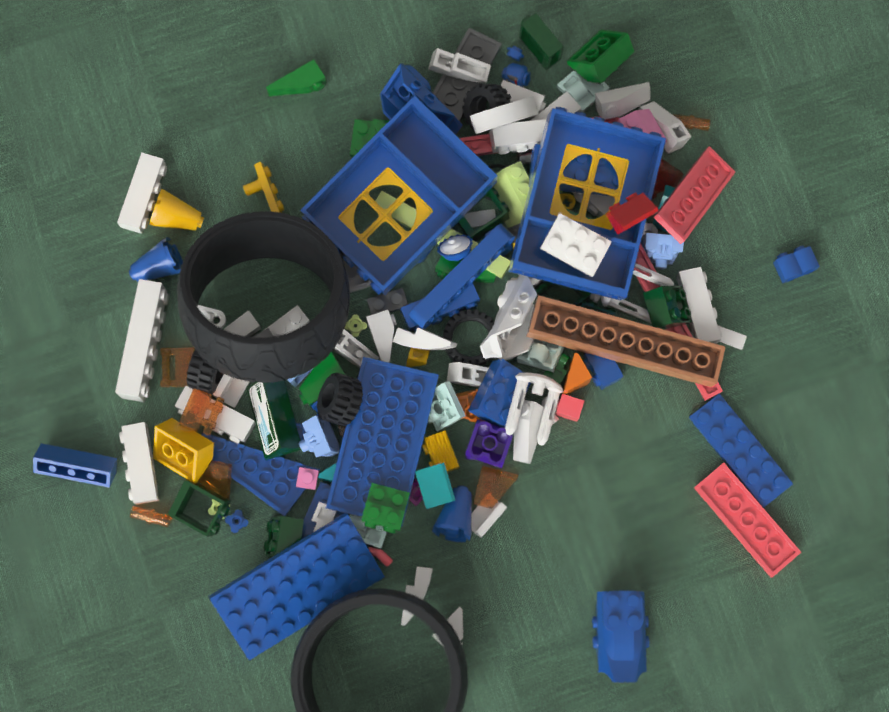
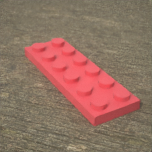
[653,146,735,244]
[694,463,801,578]

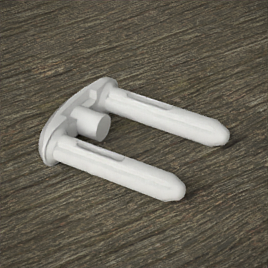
[601,263,674,323]
[505,373,564,445]

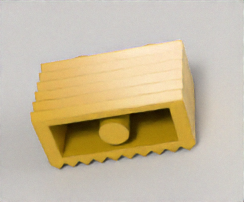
[422,430,459,473]

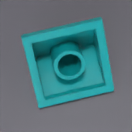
[415,463,455,509]

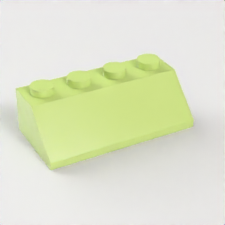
[493,161,529,228]

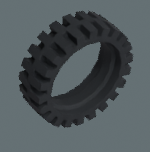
[443,309,494,366]

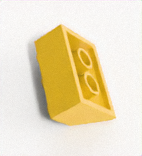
[153,418,214,484]

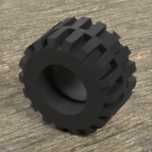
[462,84,511,131]
[187,350,224,394]
[317,372,363,426]

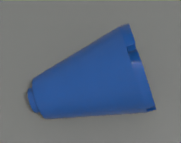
[129,237,183,282]
[432,486,472,542]

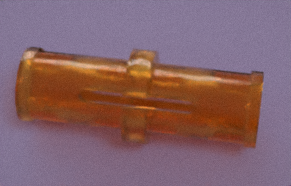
[673,114,710,131]
[130,505,172,528]

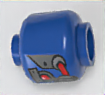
[502,63,531,87]

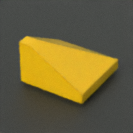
[406,347,430,367]

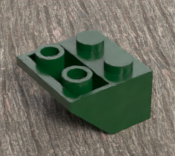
[643,286,692,329]
[264,516,304,557]

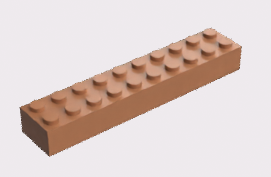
[526,295,726,387]

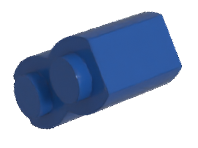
[773,245,820,283]

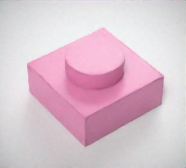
[296,467,319,490]

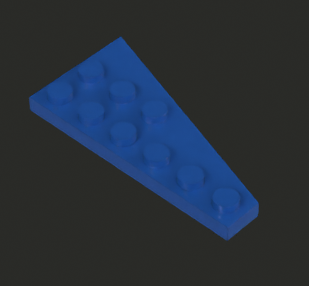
[201,432,320,517]

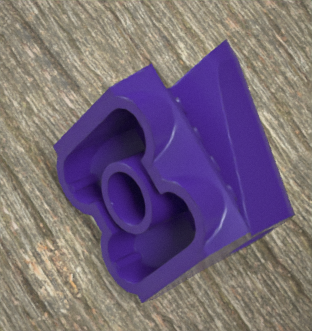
[465,419,514,468]

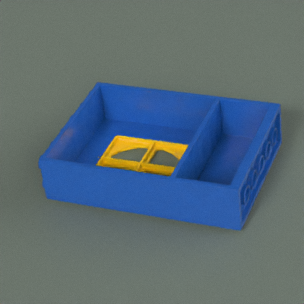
[300,96,498,296]
[508,107,666,300]

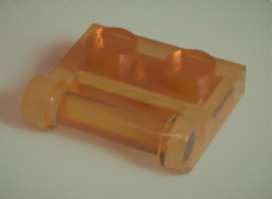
[160,347,195,388]

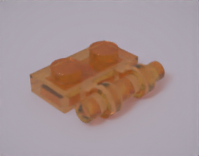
[179,388,224,435]

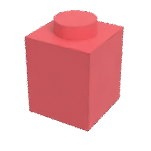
[555,394,584,422]

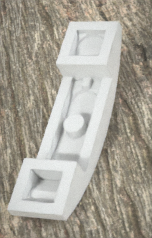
[470,96,538,134]

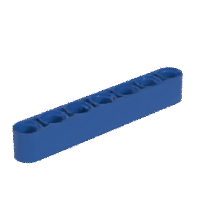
[409,224,515,329]

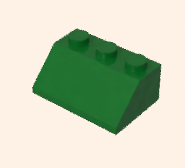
[567,30,635,84]

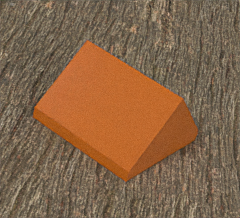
[562,353,592,395]

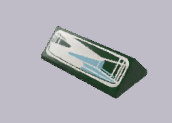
[247,380,302,460]

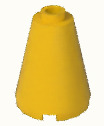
[149,189,204,231]

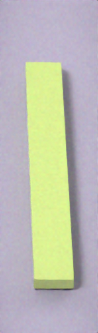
[376,191,511,279]

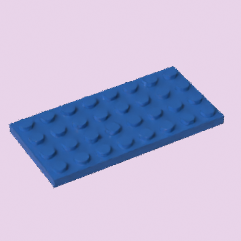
[326,357,439,527]
[209,512,385,660]

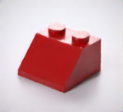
[606,192,659,235]

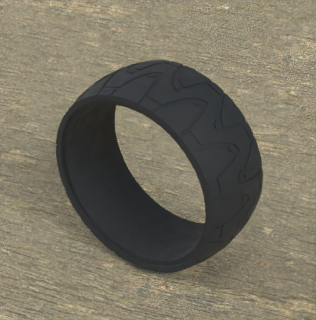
[177,211,350,383]
[291,588,468,712]

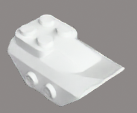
[480,275,537,361]

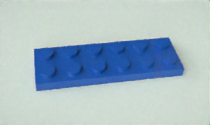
[689,393,793,508]

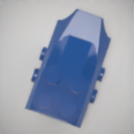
[380,63,463,135]
[592,591,649,683]

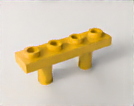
[243,162,285,213]

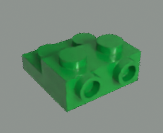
[350,119,389,157]
[361,483,410,534]

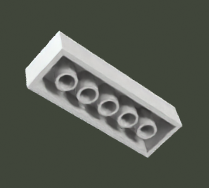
[115,279,169,402]

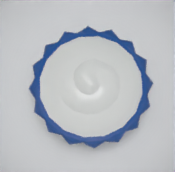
[437,234,473,261]

